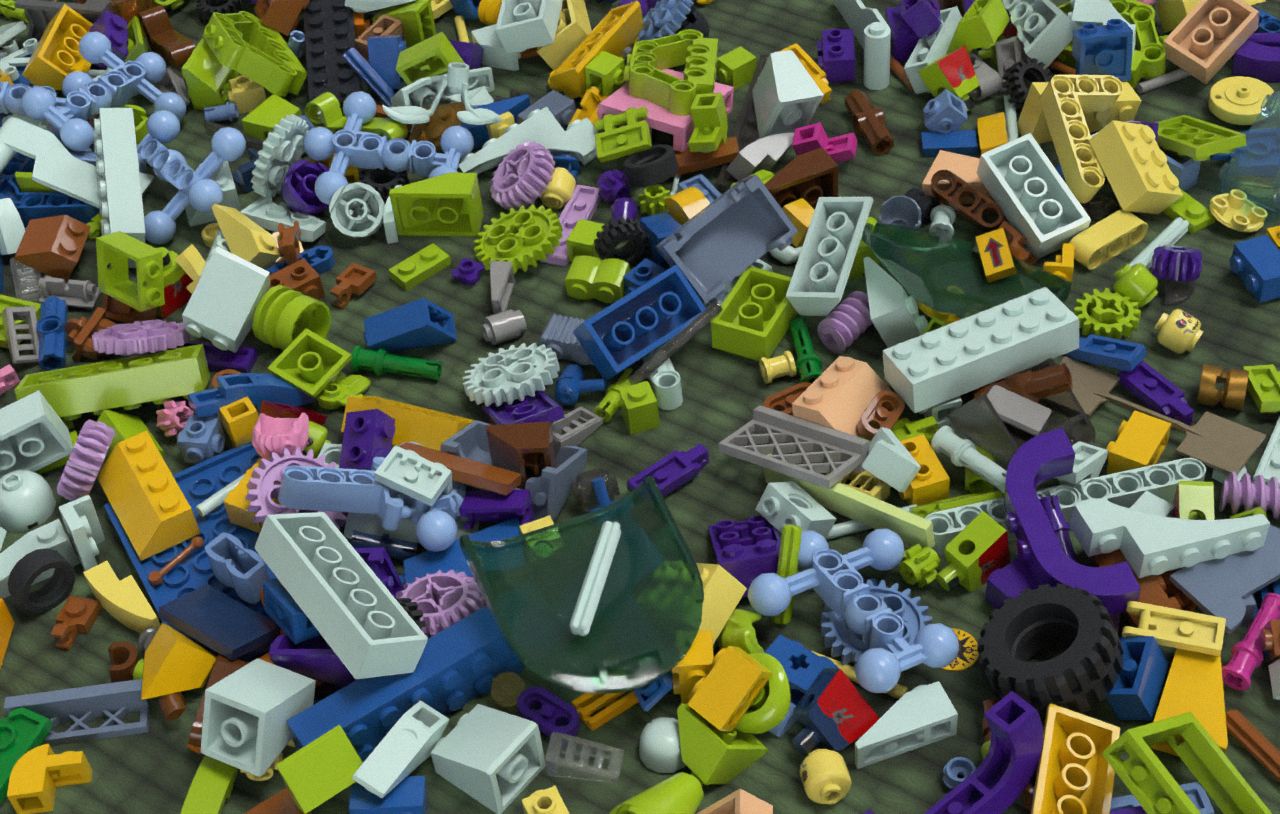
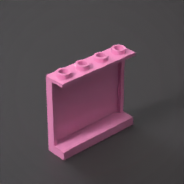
[597,69,734,152]

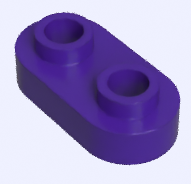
[517,687,580,741]

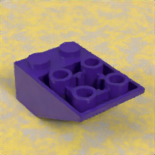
[708,515,781,597]

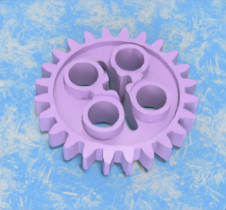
[92,320,190,356]
[245,447,348,530]

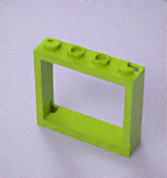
[1101,712,1272,814]

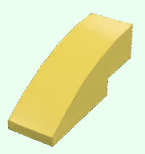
[83,561,161,634]

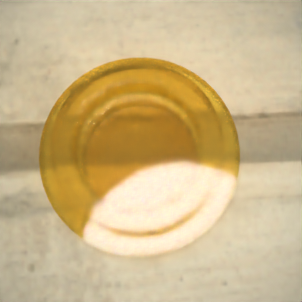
[490,672,525,707]

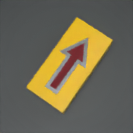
[975,228,1017,283]

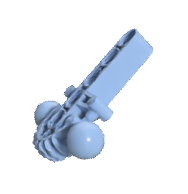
[278,442,467,552]

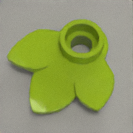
[316,372,371,409]

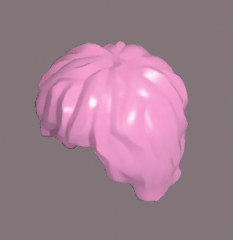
[252,413,309,461]

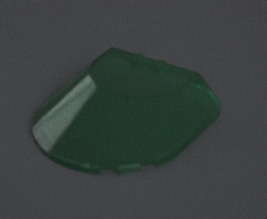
[861,223,1072,319]
[459,475,704,694]

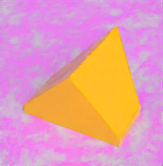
[141,623,218,700]

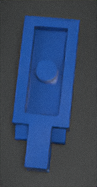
[1062,334,1146,371]

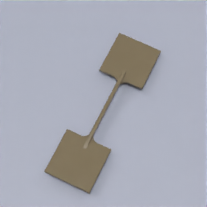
[1043,356,1266,475]

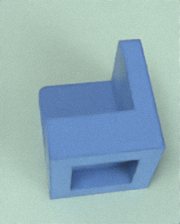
[1166,155,1201,192]

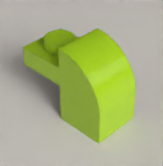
[688,93,728,153]

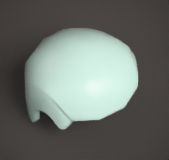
[639,717,686,773]

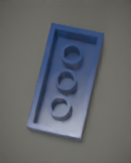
[573,264,709,381]

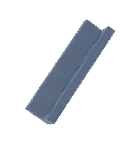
[4,679,151,746]

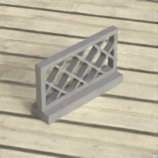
[718,405,869,489]

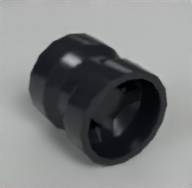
[904,187,940,224]

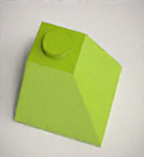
[267,328,352,399]
[677,704,768,785]

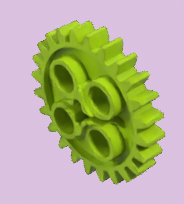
[474,204,563,274]

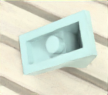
[862,427,921,493]
[1055,441,1108,485]

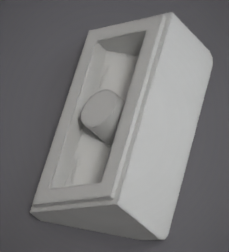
[995,36,1031,93]
[979,385,1051,436]

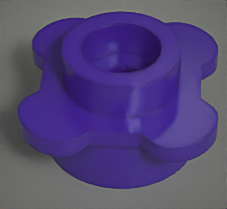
[452,258,485,285]

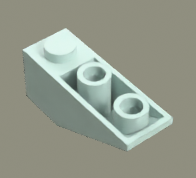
[352,700,449,798]

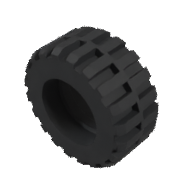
[977,584,1124,722]

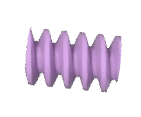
[817,291,873,354]
[1219,471,1280,520]

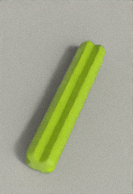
[771,524,802,624]

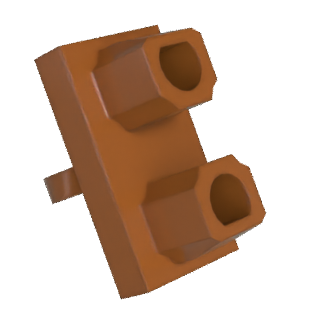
[65,307,117,363]

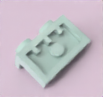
[374,445,452,506]
[58,495,105,571]

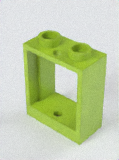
[96,231,165,312]

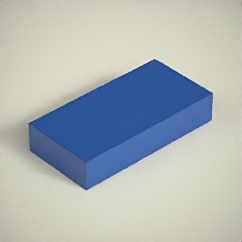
[921,130,978,157]

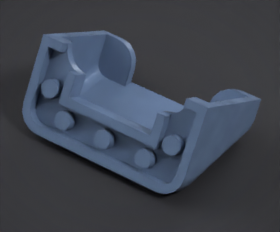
[655,174,798,305]
[440,420,588,525]

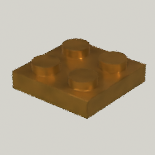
[408,102,466,153]

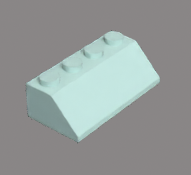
[785,197,873,316]

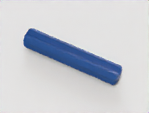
[343,48,396,107]

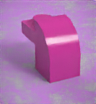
[792,122,858,162]

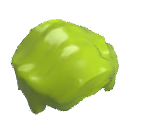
[717,609,764,654]

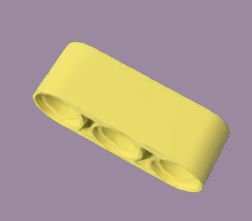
[1069,209,1148,270]

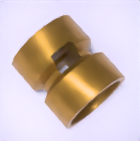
[1197,364,1249,410]

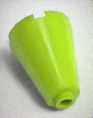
[609,772,704,814]

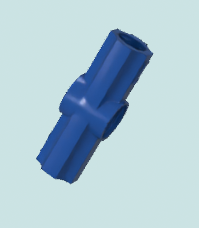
[36,296,70,371]

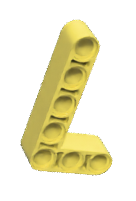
[1040,75,1124,203]

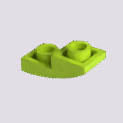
[180,756,239,814]

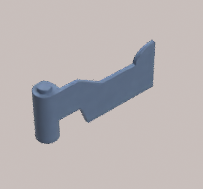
[1169,525,1280,634]

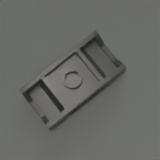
[14,0,115,41]

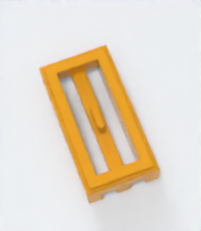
[571,670,639,731]

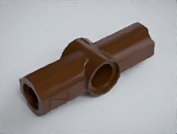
[844,89,894,156]
[973,363,1073,415]

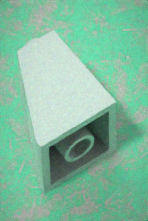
[752,50,824,138]
[182,246,270,353]
[200,658,316,777]
[430,704,546,814]

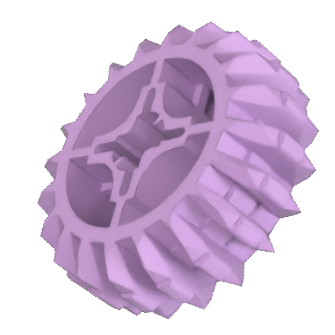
[489,141,555,211]
[57,419,115,501]
[396,569,484,639]

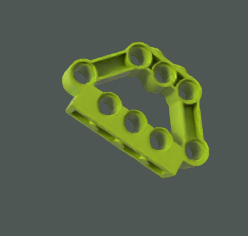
[1054,0,1166,88]
[203,11,307,97]
[624,29,718,116]

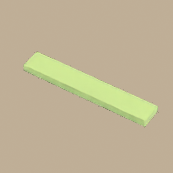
[763,454,935,548]

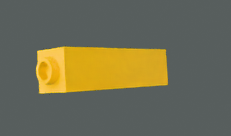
[1149,648,1228,757]

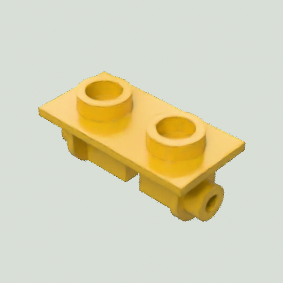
[568,86,608,129]

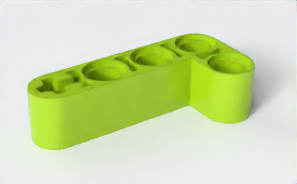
[305,92,408,141]

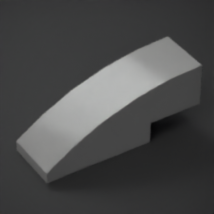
[726,133,794,181]

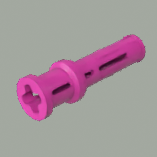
[1222,593,1280,691]

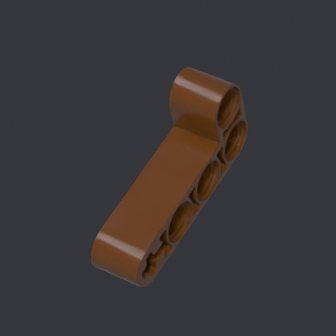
[138,5,196,69]

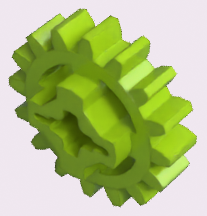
[1074,288,1141,340]

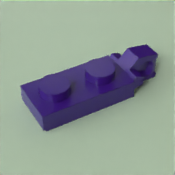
[1117,360,1194,426]
[626,443,710,504]

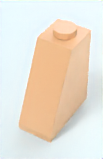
[922,150,995,205]

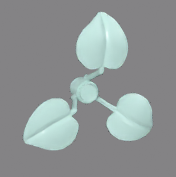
[383,62,501,125]

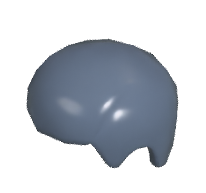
[878,195,922,241]

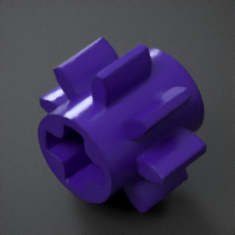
[597,168,631,204]

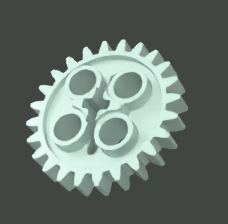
[251,114,309,198]
[462,343,560,406]

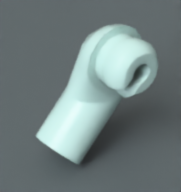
[769,245,802,264]

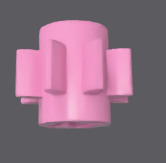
[156,400,194,437]

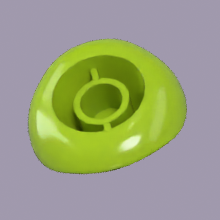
[734,652,791,734]

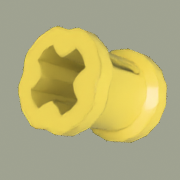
[759,350,797,384]

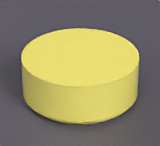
[201,223,219,248]

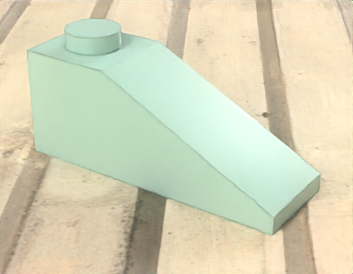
[855,681,958,769]

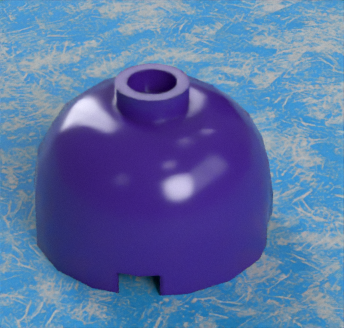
[281,159,329,215]

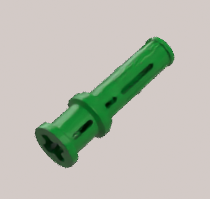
[789,318,822,383]
[350,345,442,381]

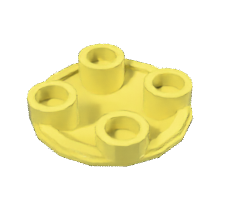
[1209,189,1268,233]

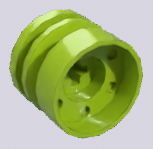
[252,285,331,351]

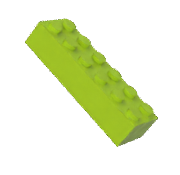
[14,344,210,421]

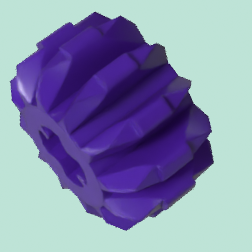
[1151,245,1203,282]

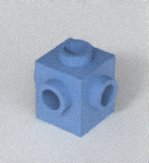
[923,89,968,134]
[177,415,226,464]

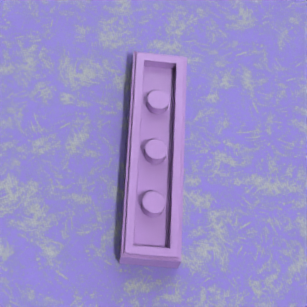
[540,185,602,267]

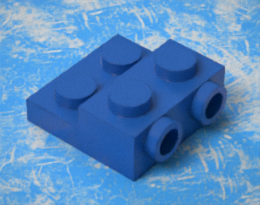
[1072,19,1133,81]

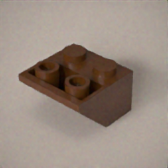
[486,421,557,490]

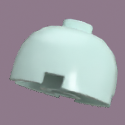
[329,182,385,238]
[0,470,56,532]

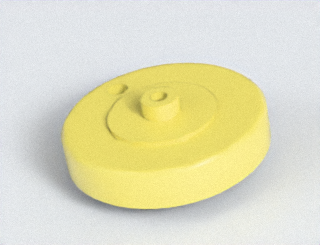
[1208,76,1276,125]

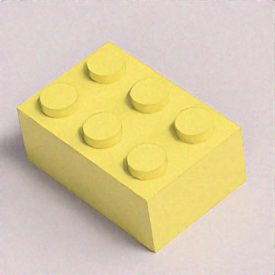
[1089,120,1183,214]

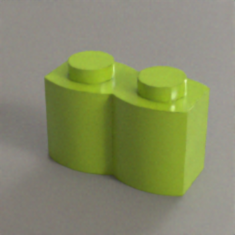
[564,255,630,303]

